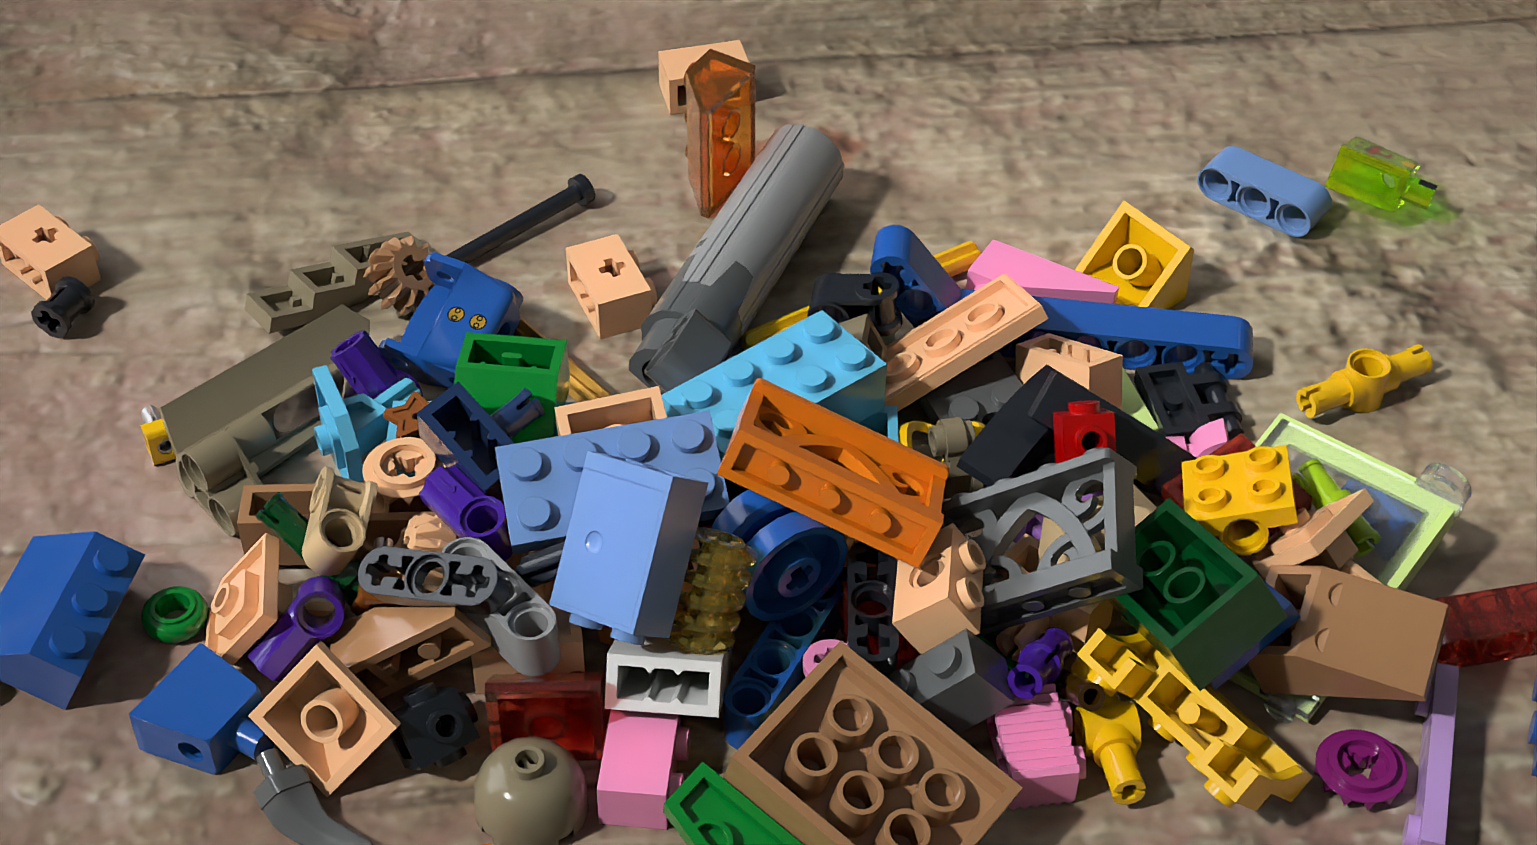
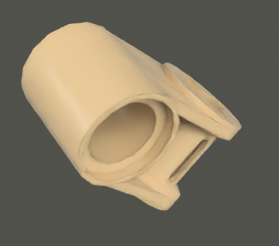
[302,466,378,576]

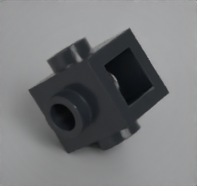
[389,682,480,770]

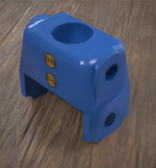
[378,251,524,388]

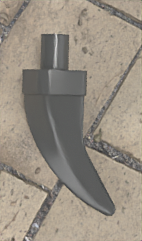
[253,748,373,845]

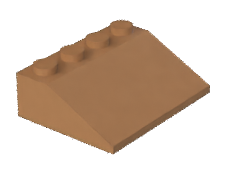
[723,641,1023,845]

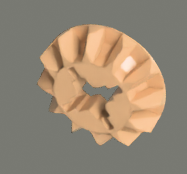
[362,437,446,506]

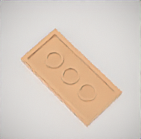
[885,274,1048,412]

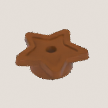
[383,392,430,439]

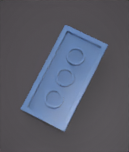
[495,410,730,554]

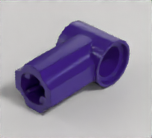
[330,330,423,399]
[419,465,513,561]
[248,576,345,682]

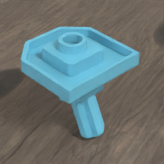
[312,365,421,483]

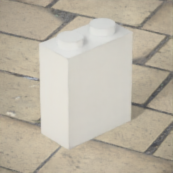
[605,623,733,718]

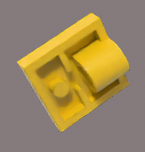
[1182,445,1298,555]

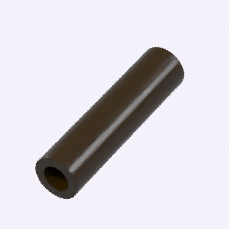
[1052,669,1105,711]

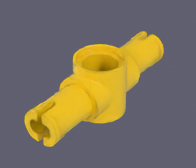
[1296,344,1433,418]
[1071,658,1146,805]

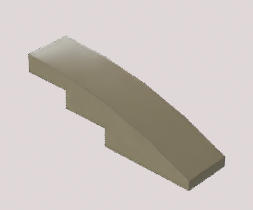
[245,231,432,334]

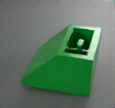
[454,332,570,444]

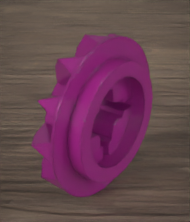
[1314,729,1407,811]

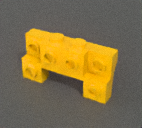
[1077,628,1313,811]

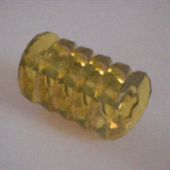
[664,527,757,655]

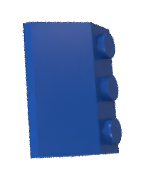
[0,531,145,710]

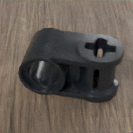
[807,272,903,337]

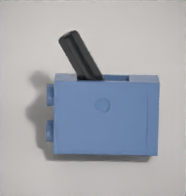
[516,451,708,645]

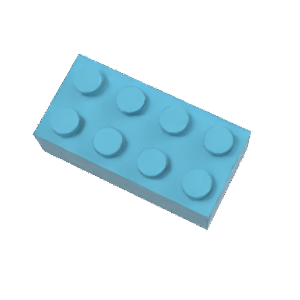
[661,310,887,460]

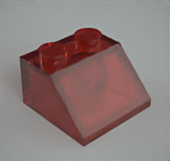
[484,671,607,761]

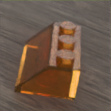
[684,48,756,218]

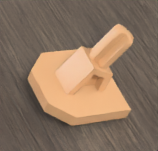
[1250,488,1384,585]
[205,533,344,666]

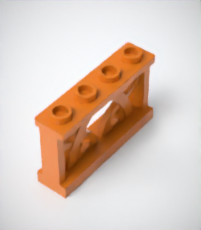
[717,378,949,568]

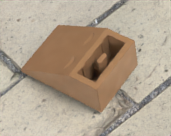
[1248,565,1450,702]

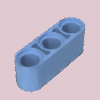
[1197,146,1332,237]

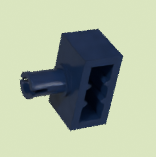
[416,381,545,501]

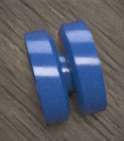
[705,489,848,621]

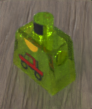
[1324,136,1438,212]

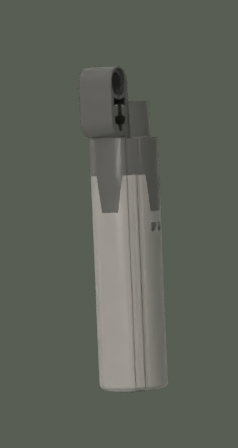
[629,124,845,395]

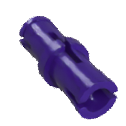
[1007,628,1073,699]

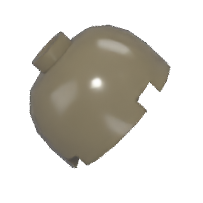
[474,736,589,845]

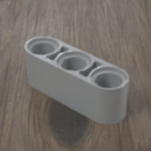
[441,537,561,676]

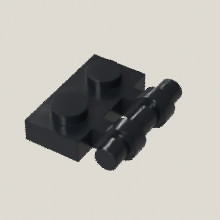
[1134,362,1244,444]

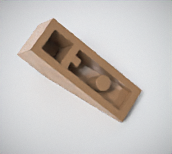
[330,607,492,700]

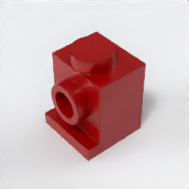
[1053,400,1116,463]

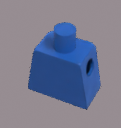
[129,643,275,775]

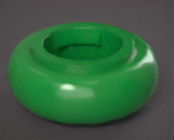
[141,586,209,643]

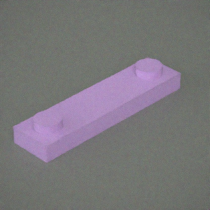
[1401,662,1459,845]

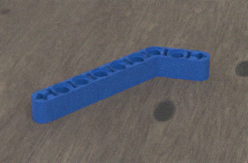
[870,225,1253,380]

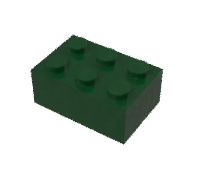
[1108,498,1288,691]

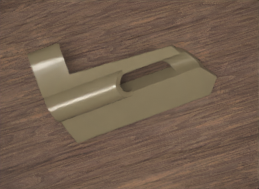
[158,304,370,536]

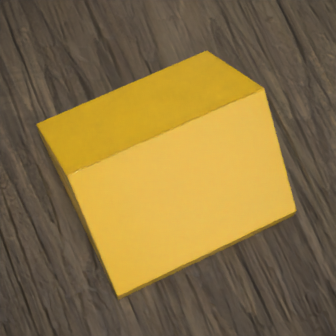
[1075,201,1194,309]

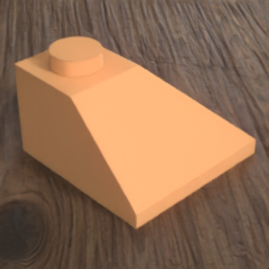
[248,641,401,797]

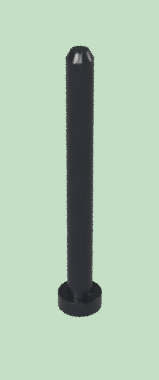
[445,174,595,264]

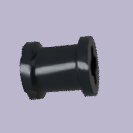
[31,276,95,338]

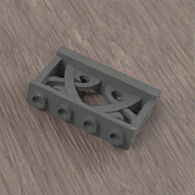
[940,448,1143,637]

